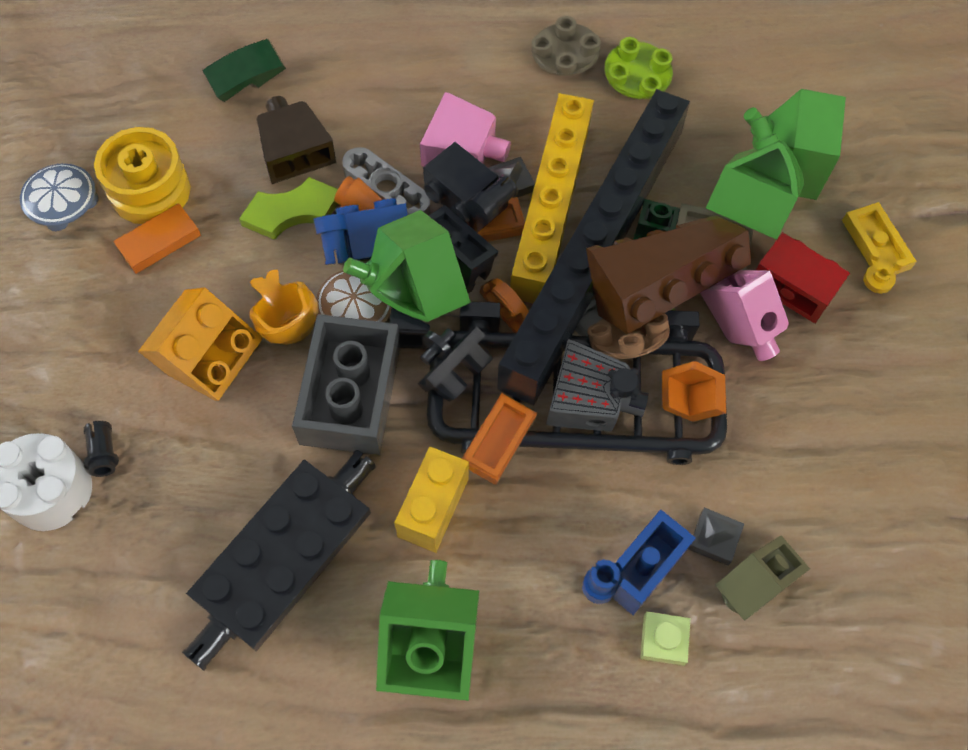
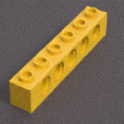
[510,93,594,304]

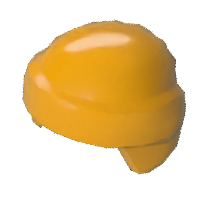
[249,270,318,345]

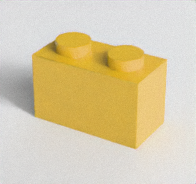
[394,446,469,553]

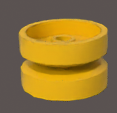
[94,127,191,224]

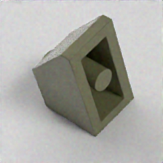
[715,535,810,621]

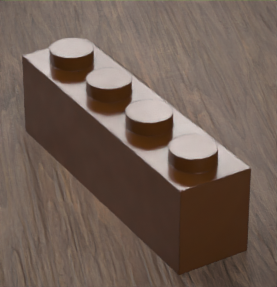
[586,215,751,334]

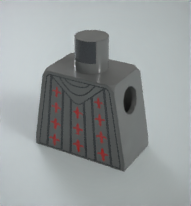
[546,339,649,431]

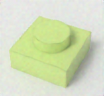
[640,611,691,666]

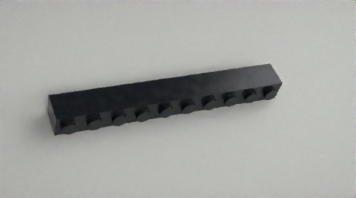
[497,89,690,405]

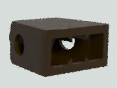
[257,96,337,184]

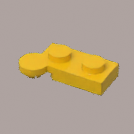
[842,202,917,294]

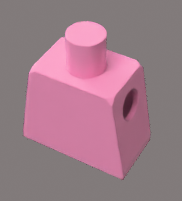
[420,92,511,167]
[700,270,789,361]

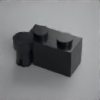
[423,142,518,233]

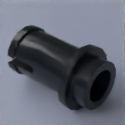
[83,421,119,477]

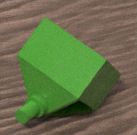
[744,89,846,200]
[706,116,805,240]
[343,210,471,322]
[376,560,479,701]

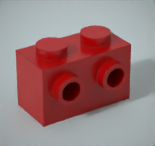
[756,232,850,324]

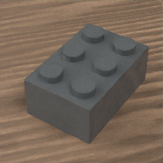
[292,314,401,456]

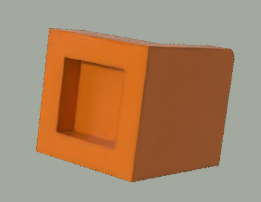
[662,361,726,422]

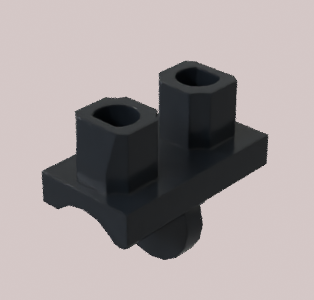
[418,327,493,402]

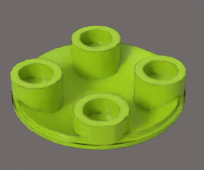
[605,37,673,99]

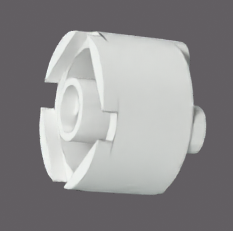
[0,433,92,531]

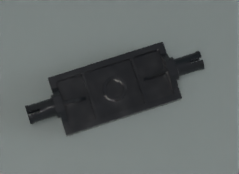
[182,450,376,671]

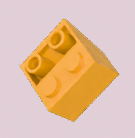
[138,287,263,401]

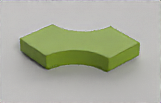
[239,177,338,240]

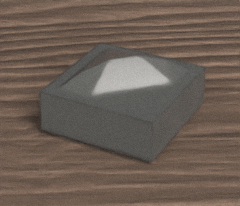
[488,157,535,198]
[688,508,744,566]

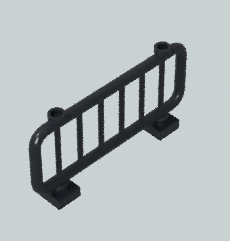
[427,302,727,465]

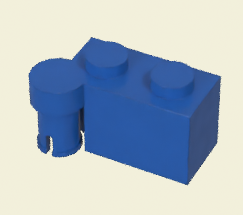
[313,198,408,265]
[582,509,696,615]

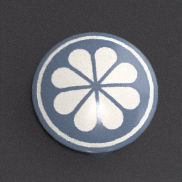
[20,163,98,231]

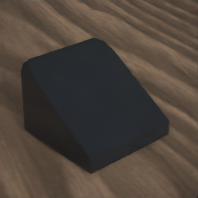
[390,307,430,349]

